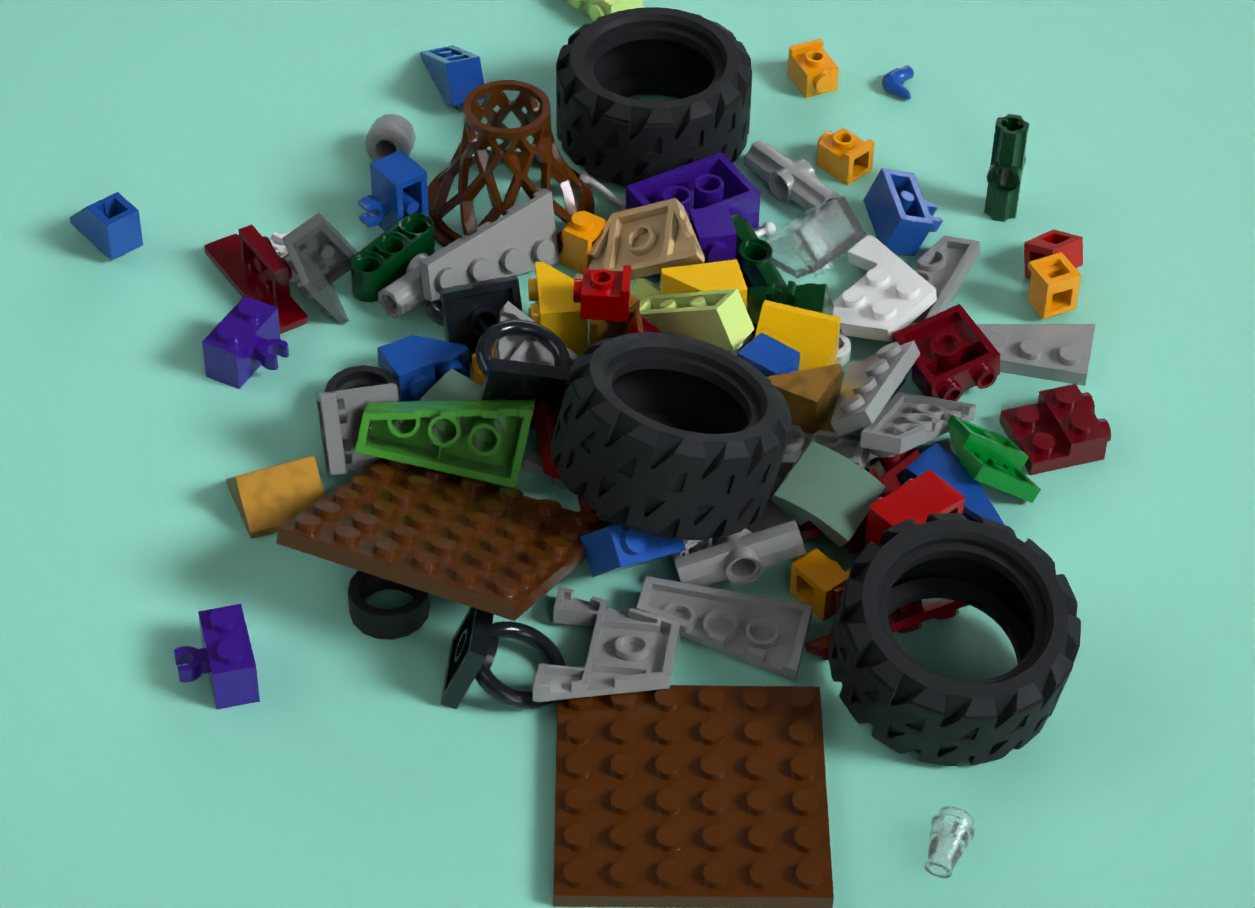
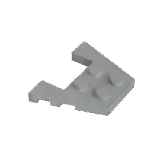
[533,587,680,702]

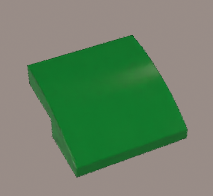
[947,415,1041,503]

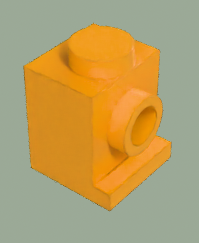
[787,39,839,98]
[816,128,875,186]
[558,210,607,274]
[1027,252,1081,320]
[789,548,851,621]

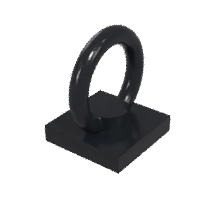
[426,274,523,363]
[476,319,571,429]
[440,607,566,709]

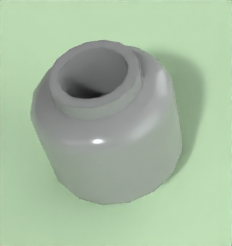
[365,114,416,162]

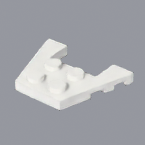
[833,234,937,342]

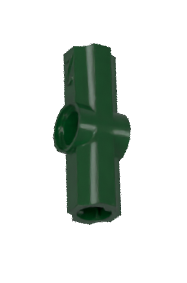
[984,114,1029,222]
[730,214,787,291]

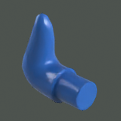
[882,65,914,100]

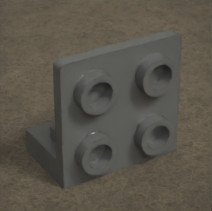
[316,383,399,476]

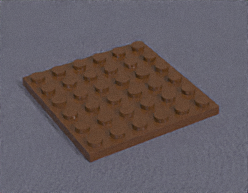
[276,458,612,621]
[553,685,834,908]

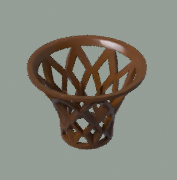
[428,80,595,254]

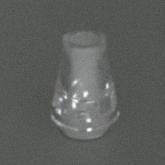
[925,806,975,878]

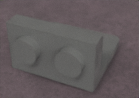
[282,213,358,325]

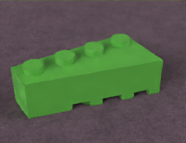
[355,399,536,488]

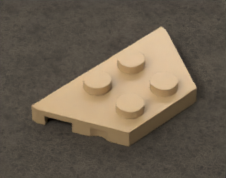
[573,198,705,280]

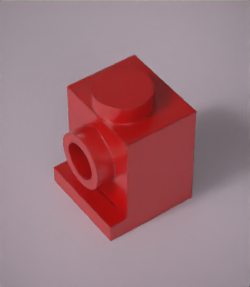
[1024,229,1083,279]
[573,265,631,322]

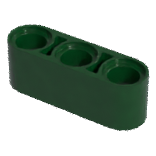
[350,213,435,302]

